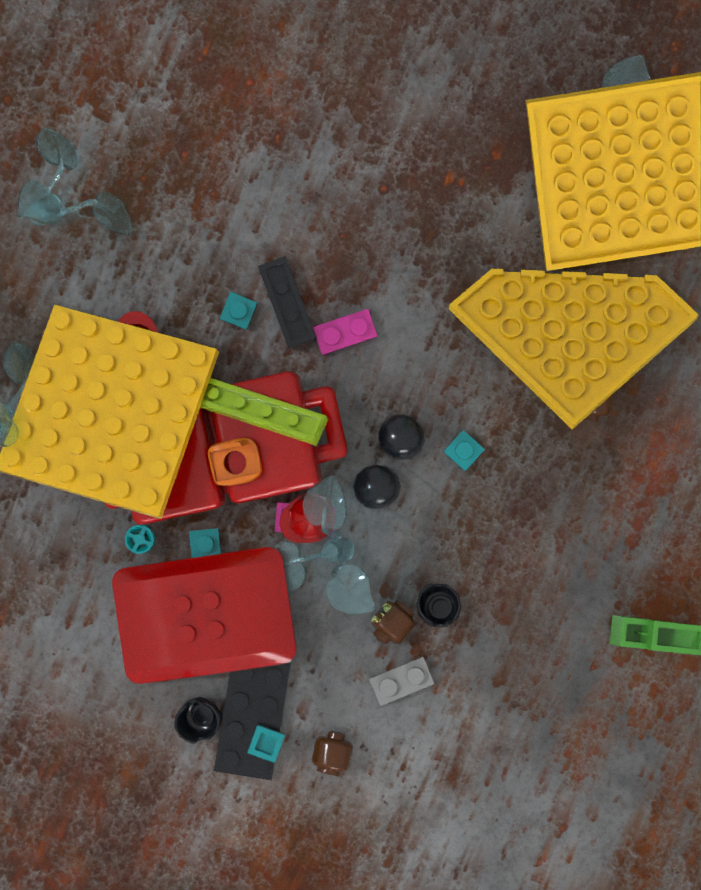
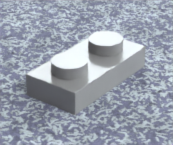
[369,656,434,706]

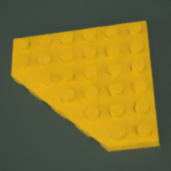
[449,269,699,430]

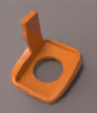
[208,438,262,486]

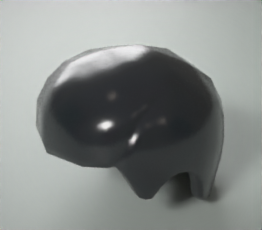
[378,414,425,460]
[353,465,401,509]
[416,583,462,628]
[174,697,221,744]

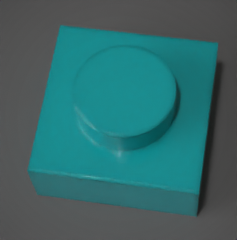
[219,292,258,330]
[443,430,485,471]
[189,528,221,558]
[247,724,285,763]

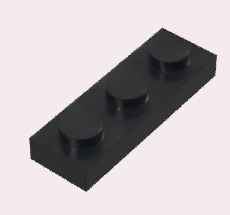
[258,256,316,349]

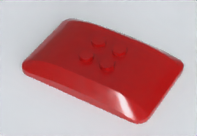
[112,547,297,684]

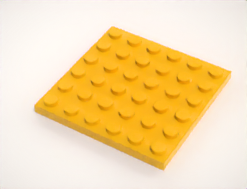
[525,72,701,271]
[0,304,219,519]

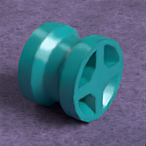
[125,525,156,554]

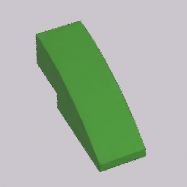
[609,615,701,655]

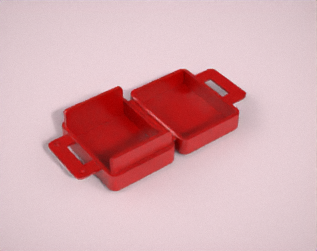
[105,371,348,525]

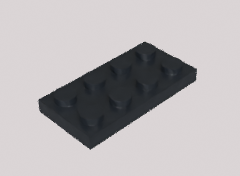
[214,663,291,781]

